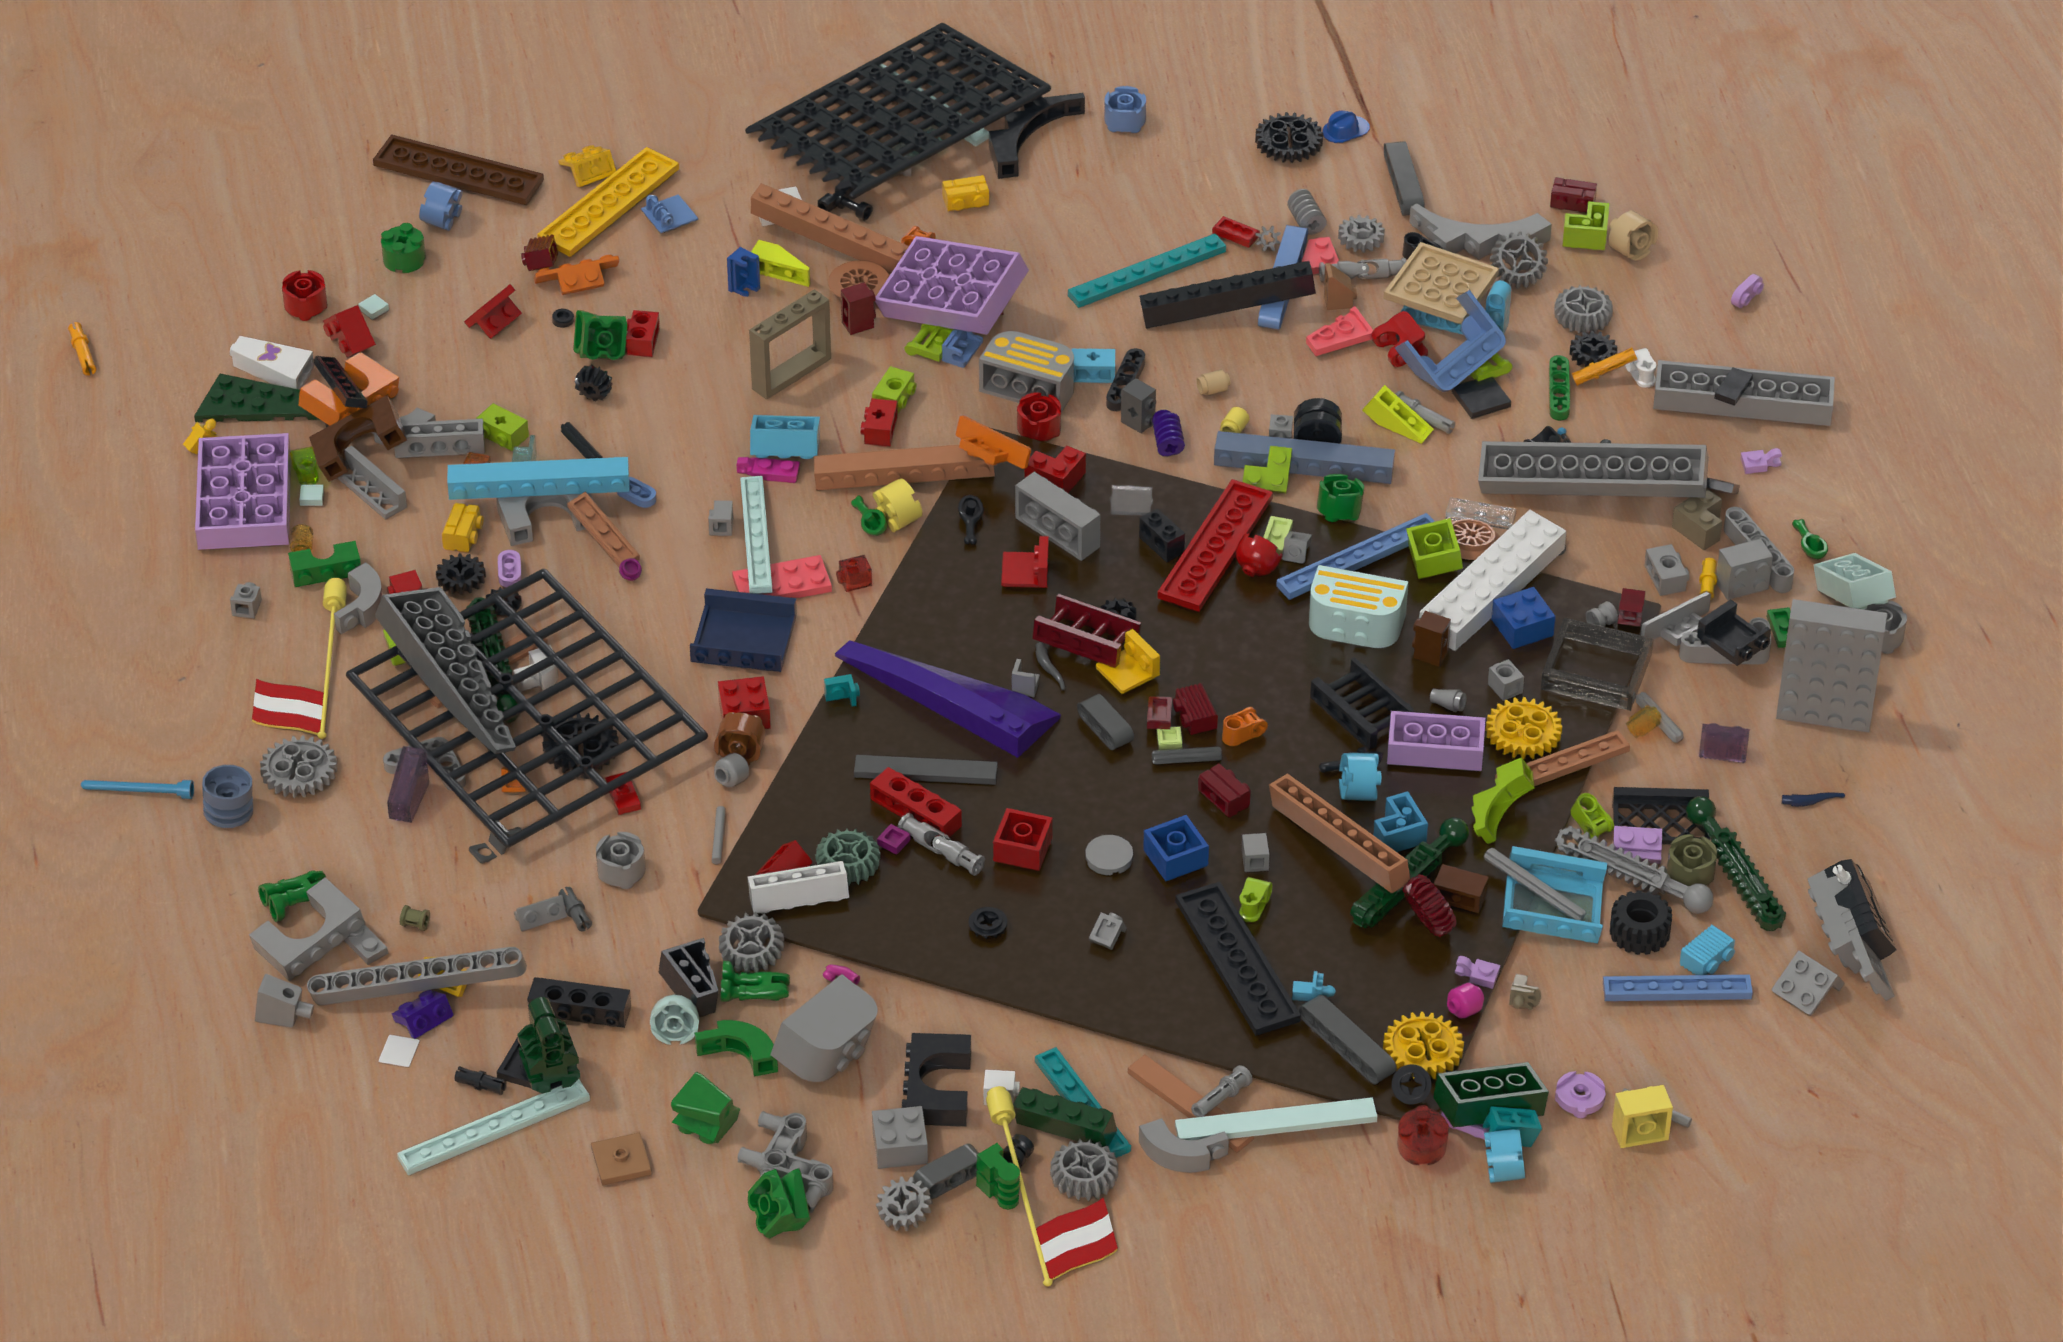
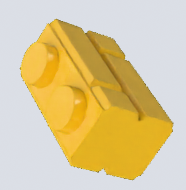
[942,175,989,212]
[442,503,484,553]

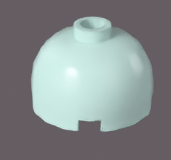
[650,995,699,1045]

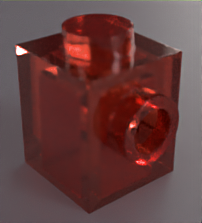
[836,555,872,592]

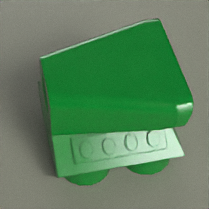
[573,310,627,360]
[671,1072,740,1144]
[748,1168,810,1239]

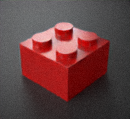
[718,676,771,729]
[993,808,1053,871]

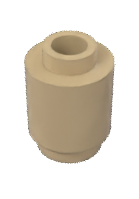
[1196,369,1231,396]

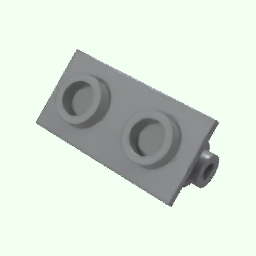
[514,895,567,931]

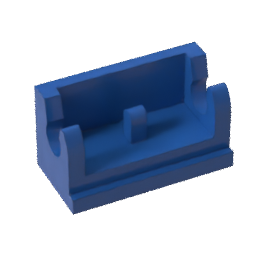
[727,247,760,297]

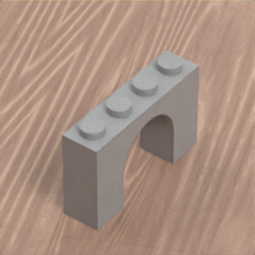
[496,493,593,546]
[249,878,365,981]

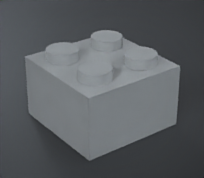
[1716,539,1773,600]
[872,1106,928,1169]

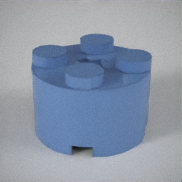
[1104,86,1146,133]
[419,181,463,231]

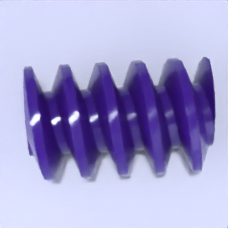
[1152,410,1185,456]

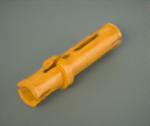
[68,322,97,376]
[1571,347,1638,386]

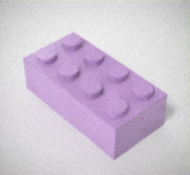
[1387,711,1485,771]

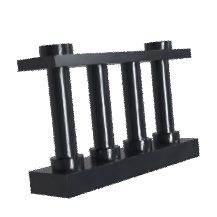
[1310,657,1414,751]

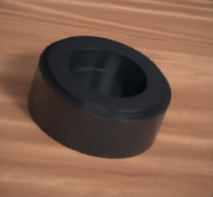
[552,308,574,328]

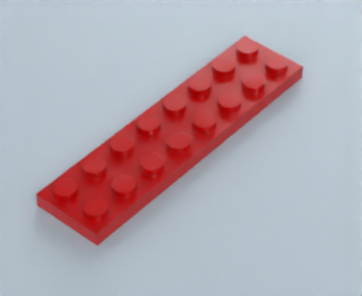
[1157,479,1273,612]

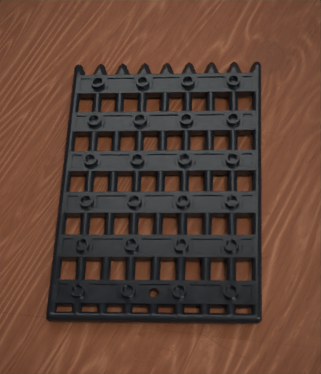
[745,23,1051,199]

